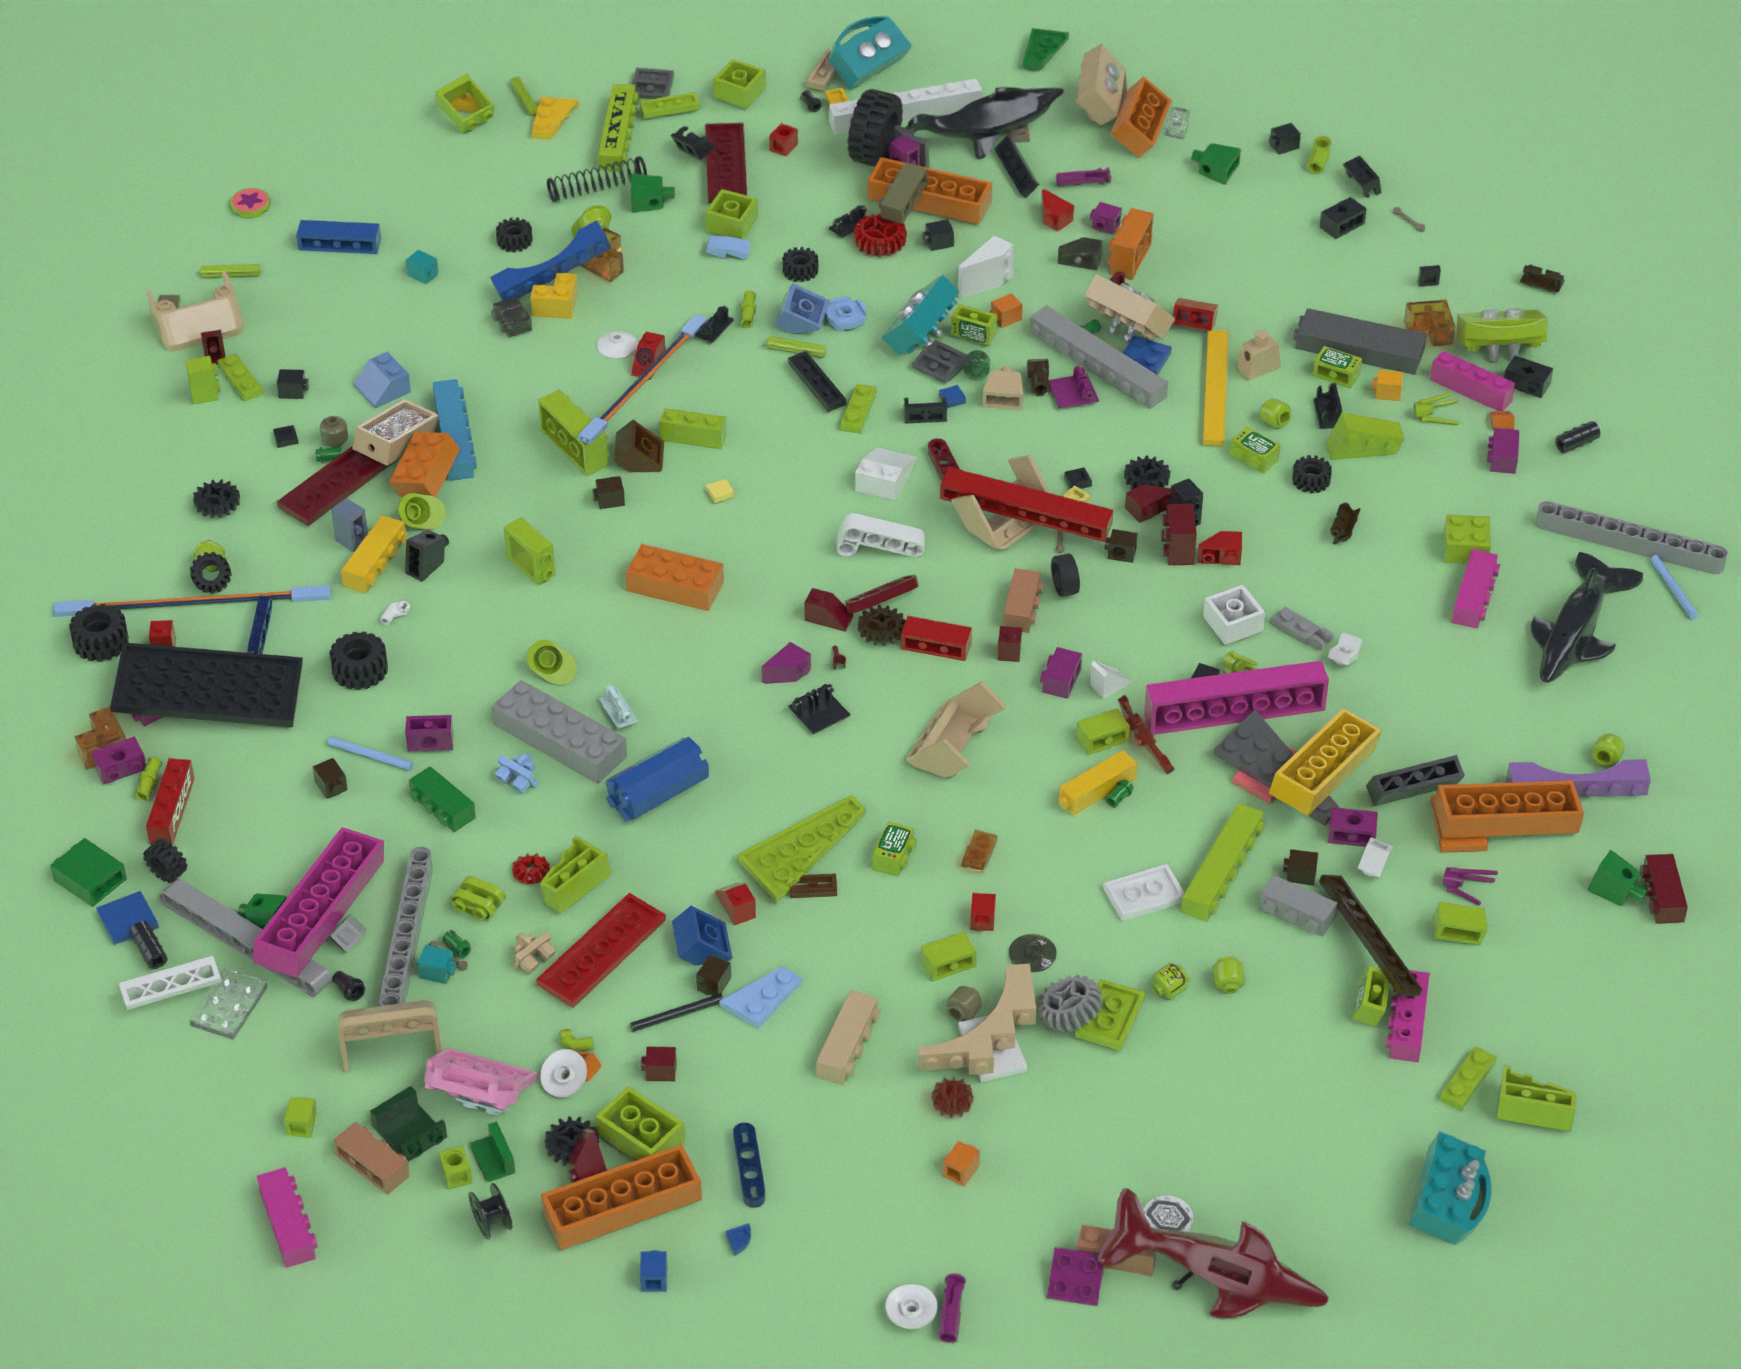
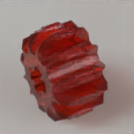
[932,1076,974,1119]

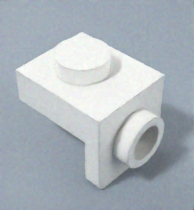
[1328,632,1363,666]

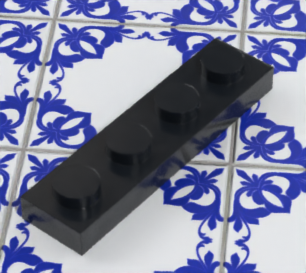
[994,135,1039,198]
[788,351,846,412]

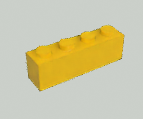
[341,515,408,593]

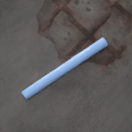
[1650,555,1698,620]
[328,737,413,771]

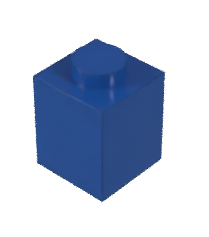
[640,1250,668,1292]

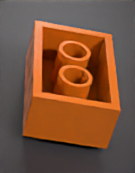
[1108,208,1154,280]
[389,432,460,498]

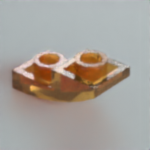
[961,830,998,872]

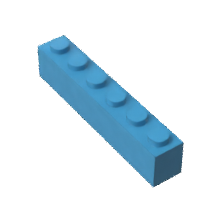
[432,379,477,481]

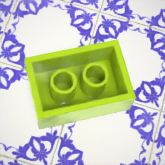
[595,1086,686,1161]

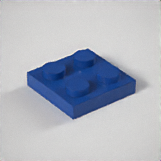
[1123,336,1172,375]

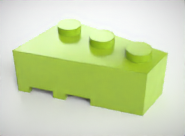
[1326,412,1404,460]
[1496,1064,1577,1132]

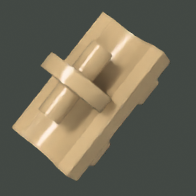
[511,931,556,975]

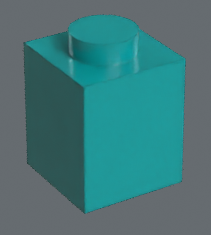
[406,250,439,284]
[417,945,457,984]

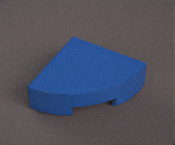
[725,1223,751,1256]

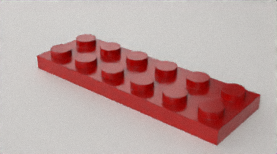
[536,892,666,1008]

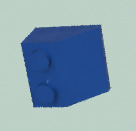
[672,905,733,966]

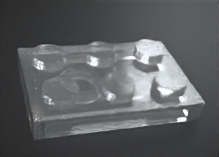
[189,968,268,1040]

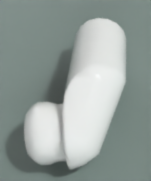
[380,600,410,626]

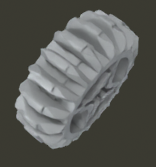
[1037,974,1103,1033]

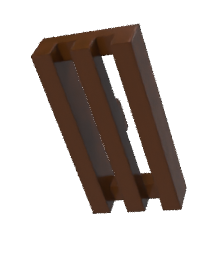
[790,873,837,898]

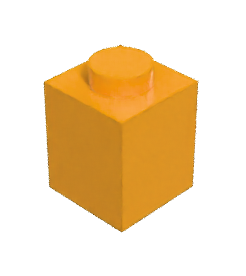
[1372,370,1403,401]

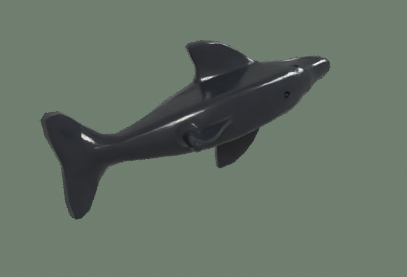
[906,87,1064,159]
[1531,552,1643,683]

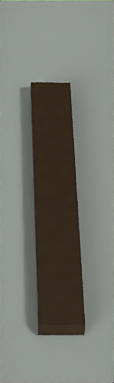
[1319,875,1423,996]

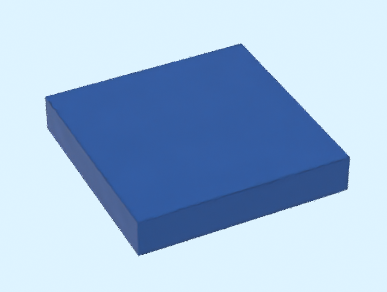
[96,891,159,945]

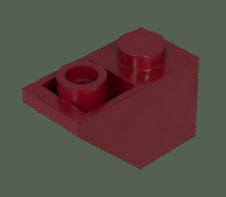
[1125,485,1171,523]

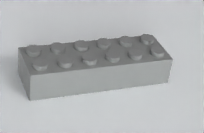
[492,680,627,784]

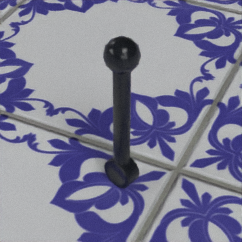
[1172,1271,1194,1290]

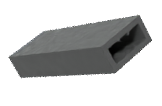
[1293,308,1427,375]

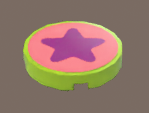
[230,188,271,218]

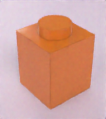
[990,293,1023,328]
[943,1140,980,1187]

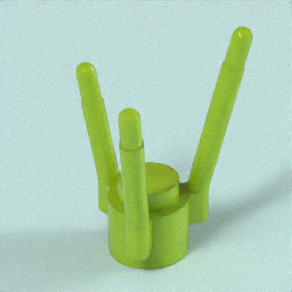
[1413,392,1459,425]
[1222,651,1258,674]

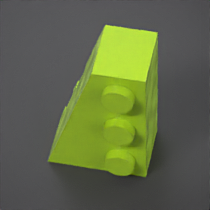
[540,835,612,914]

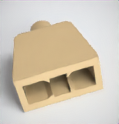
[1237,330,1281,381]
[983,366,1023,410]

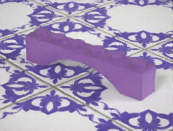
[1506,759,1651,797]

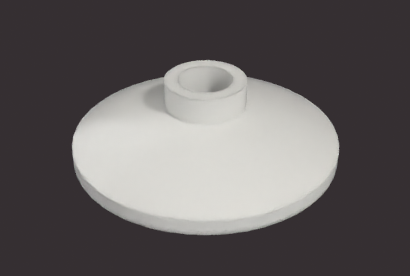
[597,331,638,360]
[540,1049,587,1098]
[886,1284,937,1329]

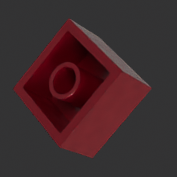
[1161,504,1197,566]

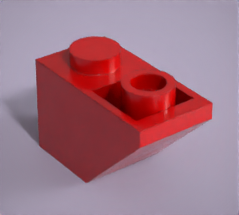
[1197,531,1242,565]

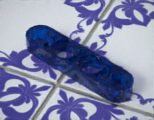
[247,595,272,654]
[733,1122,766,1208]

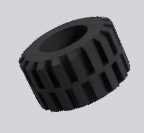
[69,604,129,662]
[329,631,388,690]

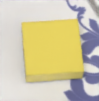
[706,479,735,503]
[1062,486,1091,503]

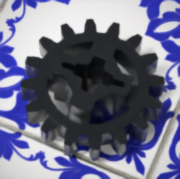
[1124,455,1170,490]
[193,479,240,518]
[545,1116,599,1166]

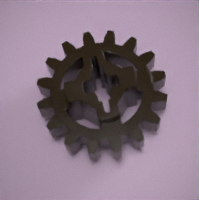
[858,605,906,646]

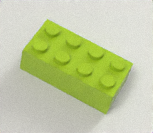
[538,390,609,476]

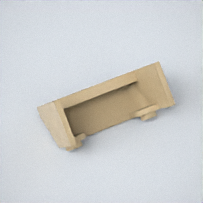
[147,271,244,351]
[952,455,1050,550]
[906,681,1007,778]
[338,1000,441,1073]

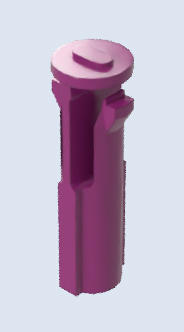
[1056,167,1111,186]
[939,1273,966,1344]

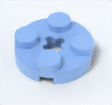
[826,297,866,332]

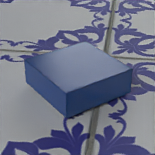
[939,385,966,408]

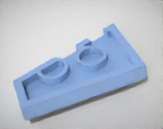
[720,966,802,1029]

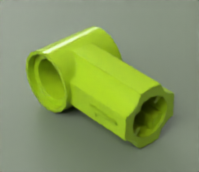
[1307,136,1331,175]

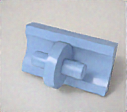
[495,753,539,794]

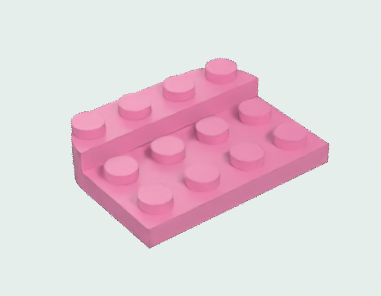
[424,1048,538,1109]

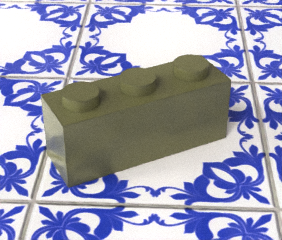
[879,162,928,224]

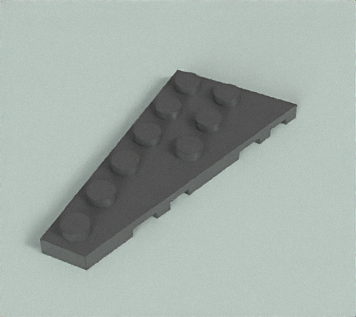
[1214,710,1339,826]

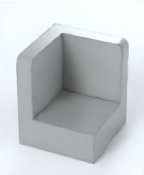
[330,914,367,952]

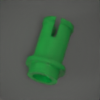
[1080,319,1101,334]
[315,446,342,464]
[1105,779,1133,808]
[442,930,471,958]

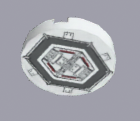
[1143,1196,1193,1232]

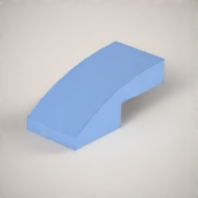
[706,236,751,260]

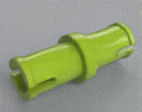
[740,290,757,328]
[135,757,162,801]

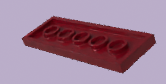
[705,122,747,203]
[277,446,398,526]

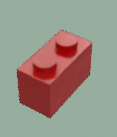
[1173,298,1218,331]

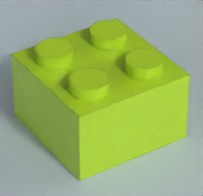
[713,59,766,109]
[705,189,758,239]
[1444,514,1491,564]

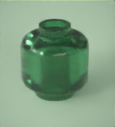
[963,350,991,380]

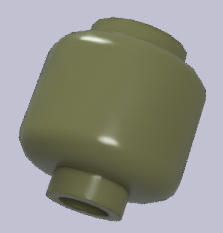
[320,416,348,447]
[946,986,982,1022]

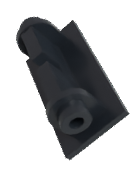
[828,205,867,238]
[695,306,734,343]

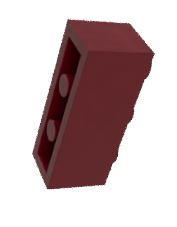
[1640,854,1688,924]

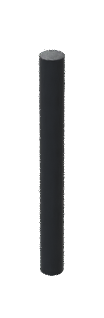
[630,993,723,1032]

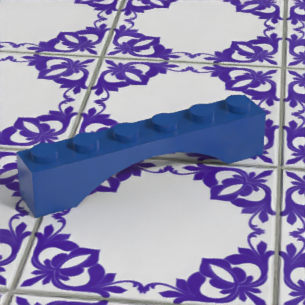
[490,220,611,305]

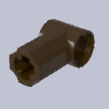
[1027,359,1050,396]

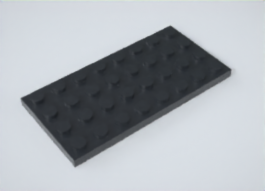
[110,642,303,727]

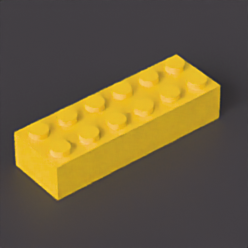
[1269,708,1382,816]

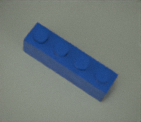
[296,220,381,254]

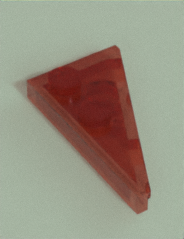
[1117,695,1175,775]

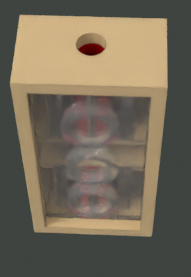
[352,399,439,465]

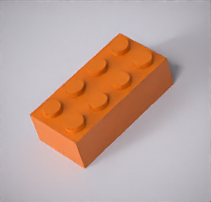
[1110,76,1172,158]
[626,544,724,611]

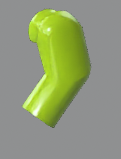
[559,1029,594,1052]

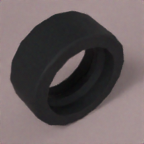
[1051,553,1080,597]

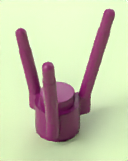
[1443,867,1498,905]

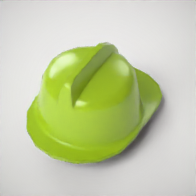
[571,205,612,238]
[396,493,446,530]
[527,640,577,685]

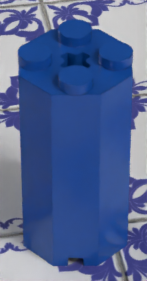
[605,737,709,822]

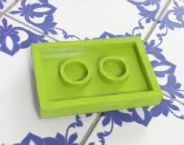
[1075,979,1146,1051]

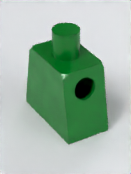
[1191,143,1241,185]
[631,174,675,213]
[1587,850,1647,905]
[238,893,287,929]

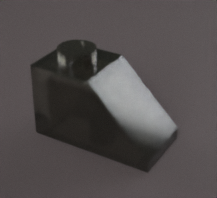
[1058,237,1103,271]

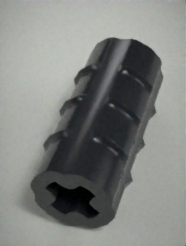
[1555,421,1601,453]
[129,921,168,969]

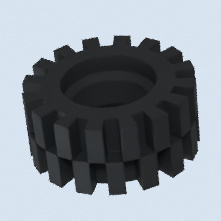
[496,217,533,253]
[782,247,818,282]
[1292,455,1332,494]
[190,552,232,594]
[143,838,188,883]

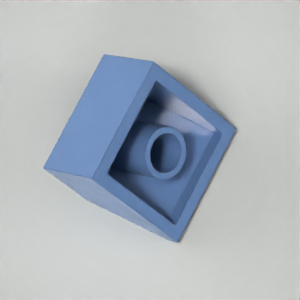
[775,283,829,334]
[354,351,411,409]

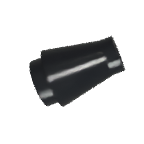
[332,970,365,1001]

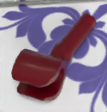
[832,645,846,669]

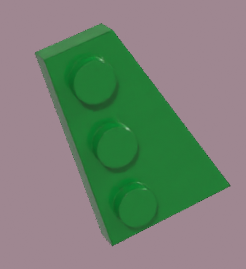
[1022,28,1069,70]

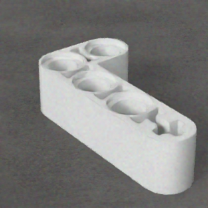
[837,513,925,557]

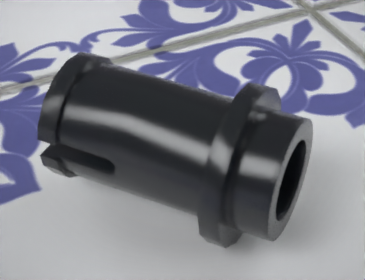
[800,90,821,112]

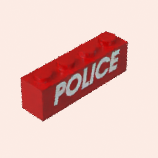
[146,758,195,846]

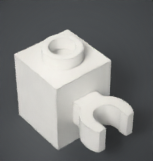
[1358,837,1393,877]

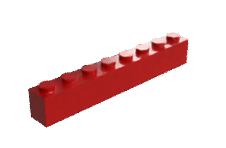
[940,467,1114,543]

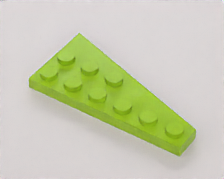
[737,795,865,903]

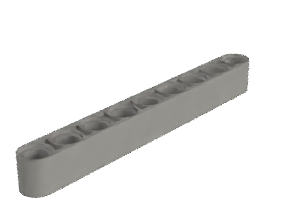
[1536,501,1728,574]
[379,847,433,1006]
[159,879,332,997]

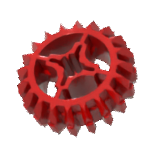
[853,213,907,257]

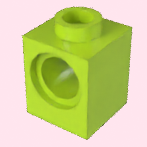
[284,1097,317,1138]
[439,1145,473,1190]

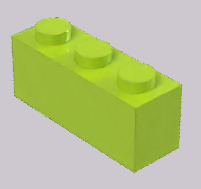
[659,408,726,449]

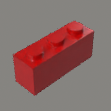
[901,616,972,661]

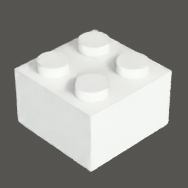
[1203,585,1265,645]

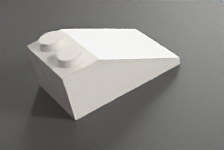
[958,236,1014,299]
[855,447,917,501]

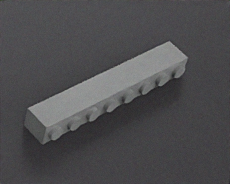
[1029,305,1168,409]

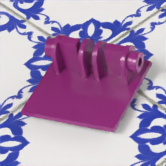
[1049,366,1099,409]
[1047,1247,1104,1306]

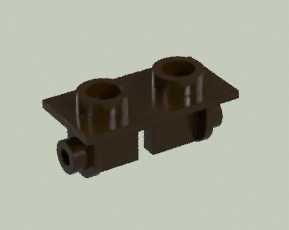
[1520,264,1565,293]
[1330,502,1361,544]

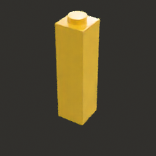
[1058,750,1138,816]

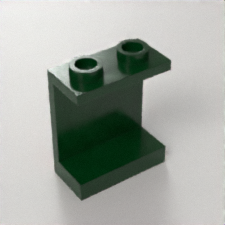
[370,1086,447,1162]

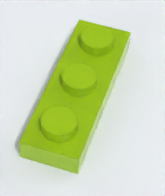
[639,92,700,119]
[218,353,263,402]
[840,384,877,434]
[1439,1046,1497,1111]

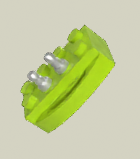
[1457,308,1547,362]

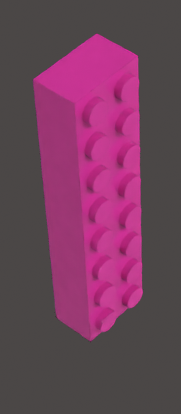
[1144,660,1329,735]
[253,827,384,978]

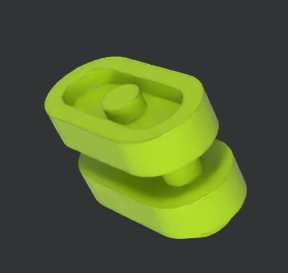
[450,876,506,921]

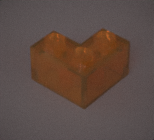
[580,228,624,282]
[1404,300,1455,346]
[74,707,126,770]

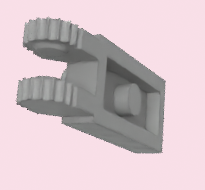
[1271,607,1333,650]

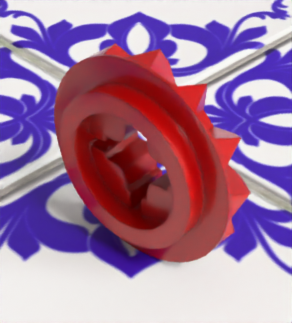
[512,853,550,884]

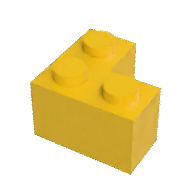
[530,273,578,319]

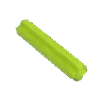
[511,76,538,115]
[200,264,261,278]
[766,336,827,358]

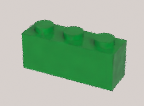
[409,766,476,832]

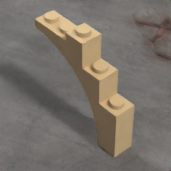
[918,964,1036,1075]

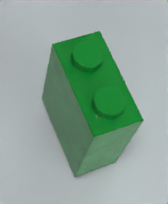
[50,838,127,907]

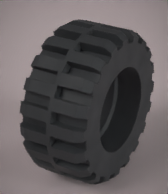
[847,89,903,167]

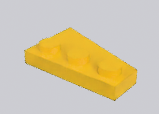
[532,97,579,140]

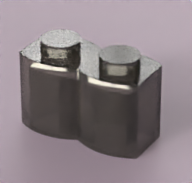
[491,296,532,337]

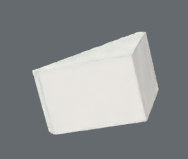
[1090,660,1130,699]

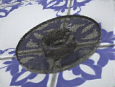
[1009,934,1057,972]

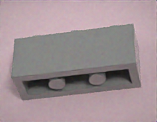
[1259,875,1337,937]

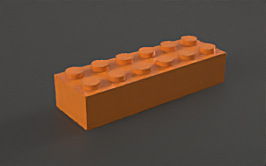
[868,157,992,224]
[1433,780,1584,838]
[540,1144,702,1250]

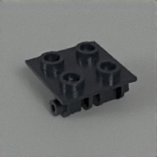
[788,684,851,734]

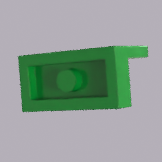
[471,1121,515,1182]

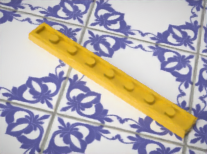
[1203,330,1229,446]

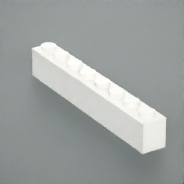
[829,79,982,135]

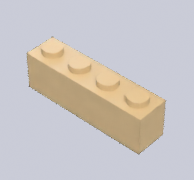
[816,990,881,1085]

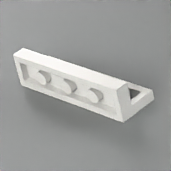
[119,956,221,1010]

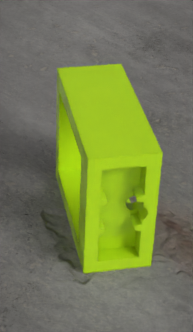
[435,74,494,134]
[503,517,555,585]

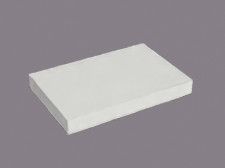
[1103,864,1185,921]
[958,1015,1028,1083]

